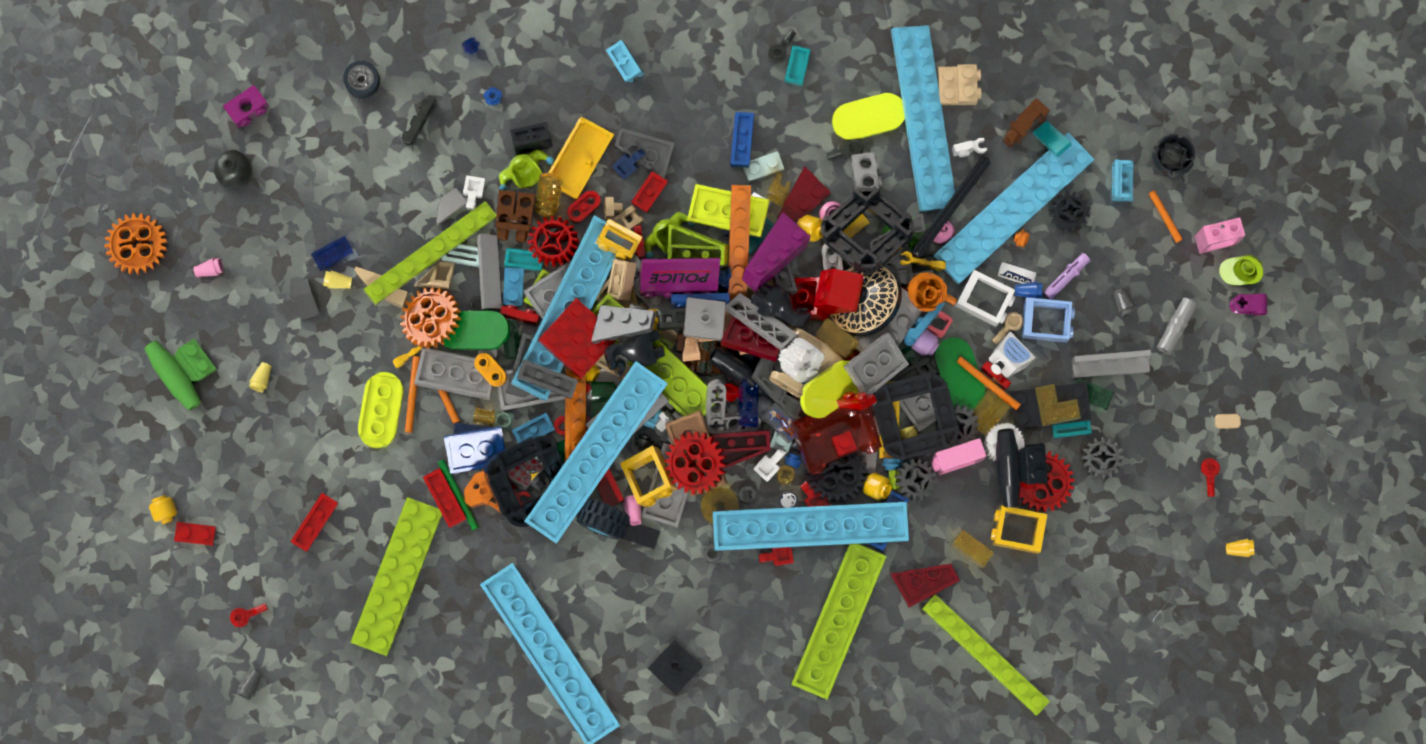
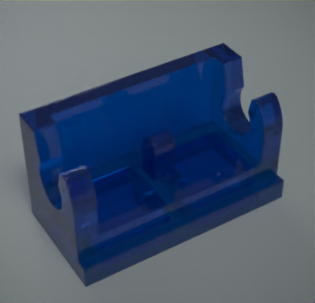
[738,381,759,427]

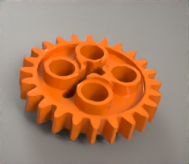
[104,213,168,275]
[400,287,461,349]

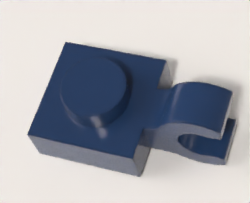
[612,148,646,180]
[718,267,732,293]

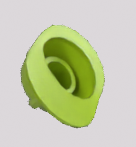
[1219,254,1264,286]

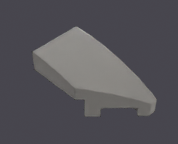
[436,188,467,226]

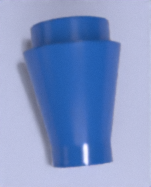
[1015,281,1042,298]

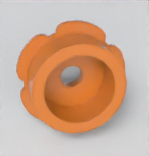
[1014,229,1030,247]

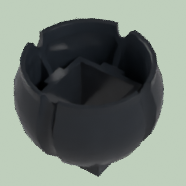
[1152,134,1196,178]

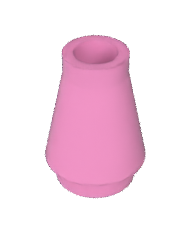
[194,257,224,278]
[622,495,642,526]

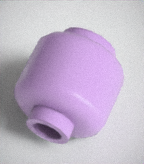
[911,329,939,357]

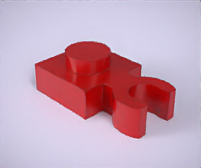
[632,225,646,260]
[980,361,1011,390]

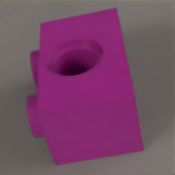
[223,85,269,129]

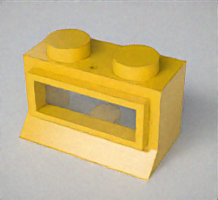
[595,219,642,261]

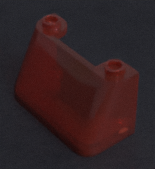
[790,406,882,474]

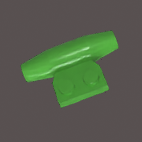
[144,339,216,411]

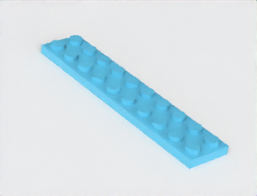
[891,26,955,212]
[933,132,1094,285]
[511,215,625,401]
[524,362,668,544]
[713,502,909,551]
[480,563,620,744]

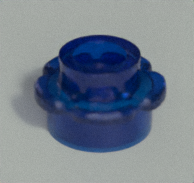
[462,37,480,54]

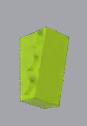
[668,223,729,265]

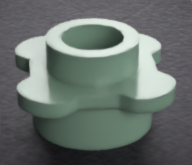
[493,411,514,431]

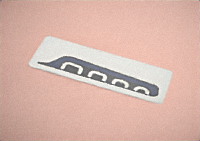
[998,262,1036,284]

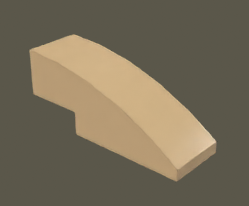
[355,267,409,308]

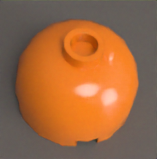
[908,272,947,312]

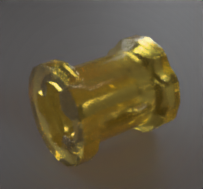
[473,406,496,427]
[777,466,795,485]

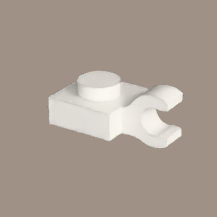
[952,138,987,158]
[463,175,485,211]
[754,448,786,482]

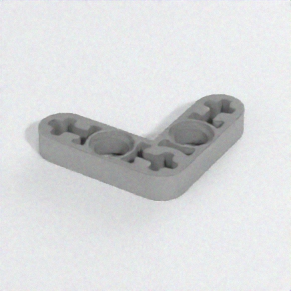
[705,379,761,434]

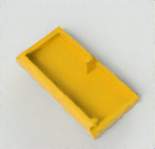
[544,117,614,200]

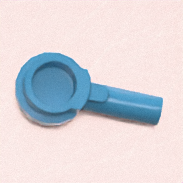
[881,458,919,470]

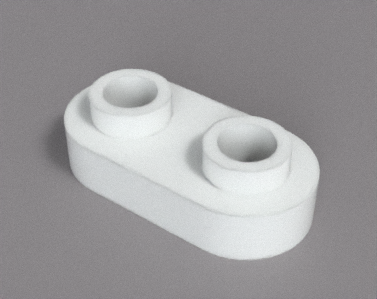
[821,244,843,270]

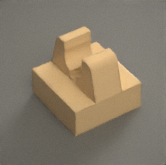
[604,197,623,220]

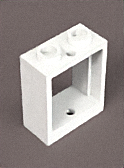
[955,270,1016,327]

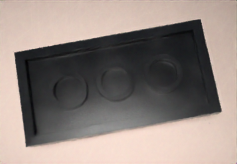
[1010,382,1092,430]

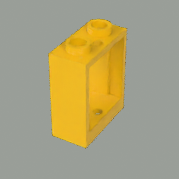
[620,445,677,507]
[991,505,1047,554]

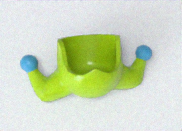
[499,149,554,191]
[644,212,696,259]

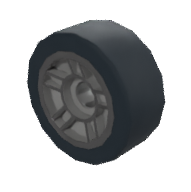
[343,61,380,99]

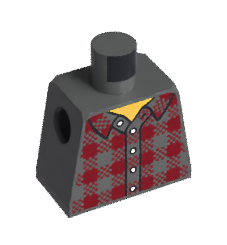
[506,458,547,492]

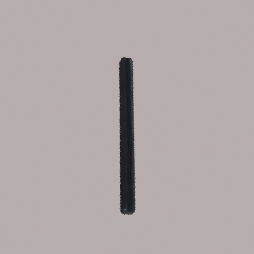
[912,156,991,258]

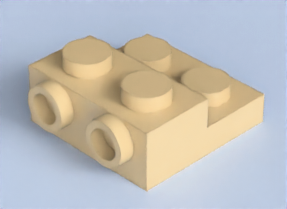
[938,64,981,105]

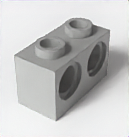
[850,152,882,189]

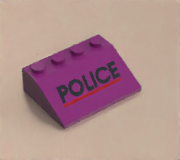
[639,258,720,299]

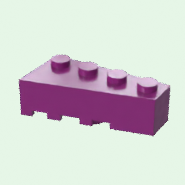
[742,212,811,292]

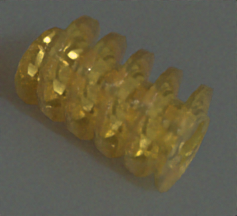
[534,173,562,216]

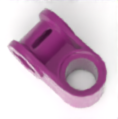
[1229,294,1268,315]

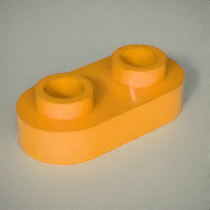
[474,353,507,387]

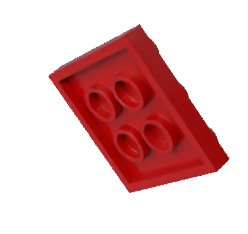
[537,298,617,380]

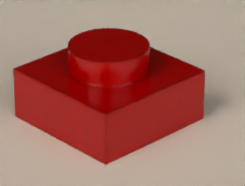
[831,431,857,457]

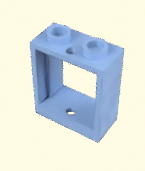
[1021,297,1075,343]

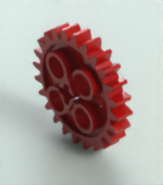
[664,431,727,495]
[1020,451,1075,513]

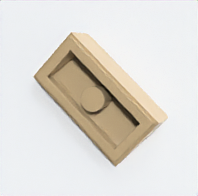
[607,259,637,301]

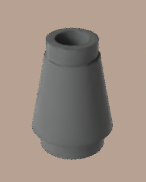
[1113,288,1136,318]
[236,670,262,700]

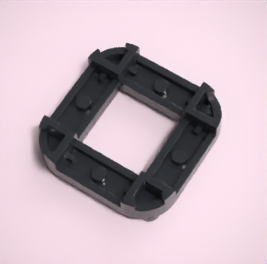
[821,186,914,275]
[873,373,959,460]
[484,435,564,527]

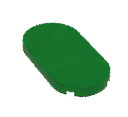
[442,311,510,350]
[934,337,985,411]

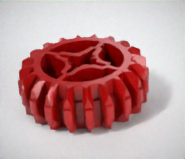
[527,216,579,267]

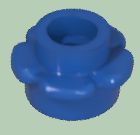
[484,87,502,105]
[784,453,803,468]

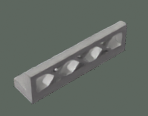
[725,293,798,351]
[1071,350,1151,379]

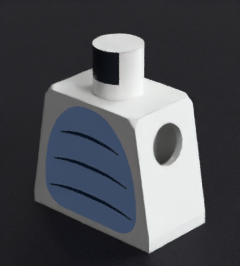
[989,332,1036,378]

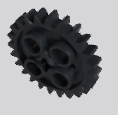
[805,442,868,504]

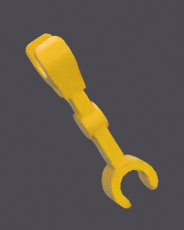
[900,251,946,271]
[393,344,434,368]

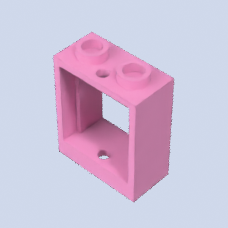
[1195,218,1245,254]
[931,438,986,475]

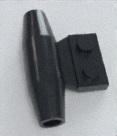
[709,348,773,400]
[996,428,1048,508]

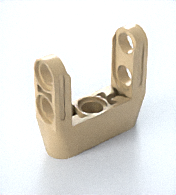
[769,328,843,398]

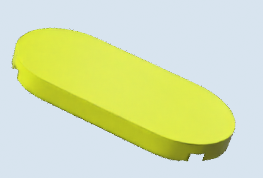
[832,93,905,141]
[800,360,859,418]
[358,372,404,448]

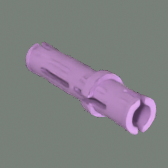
[1042,252,1091,300]

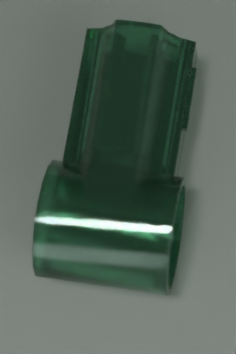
[503,320,520,360]

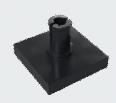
[647,640,702,695]

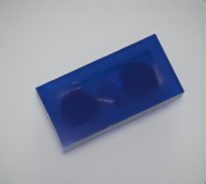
[311,236,354,271]

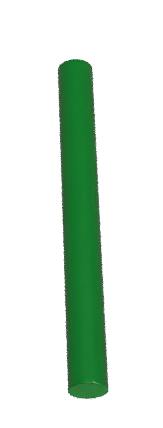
[437,459,479,531]

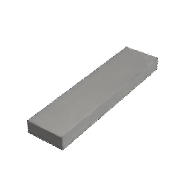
[477,234,502,311]

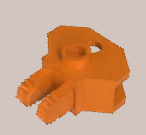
[464,471,501,513]

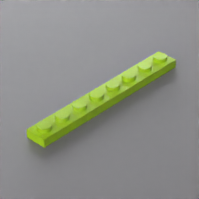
[364,201,497,306]
[922,595,1050,716]

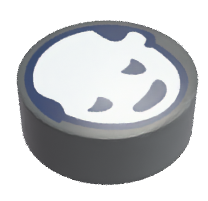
[779,491,798,508]

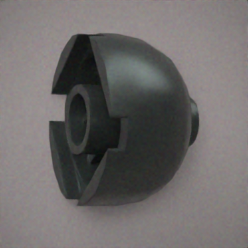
[213,149,252,188]

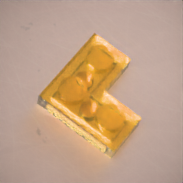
[1035,384,1081,426]

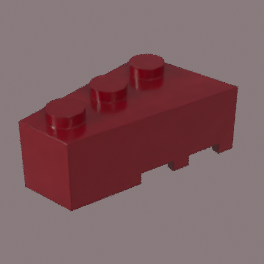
[711,430,771,469]

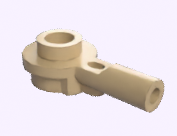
[992,312,1023,345]

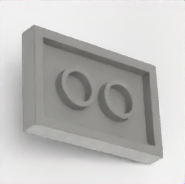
[843,333,909,395]

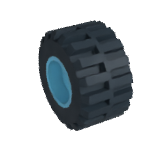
[576,498,630,540]

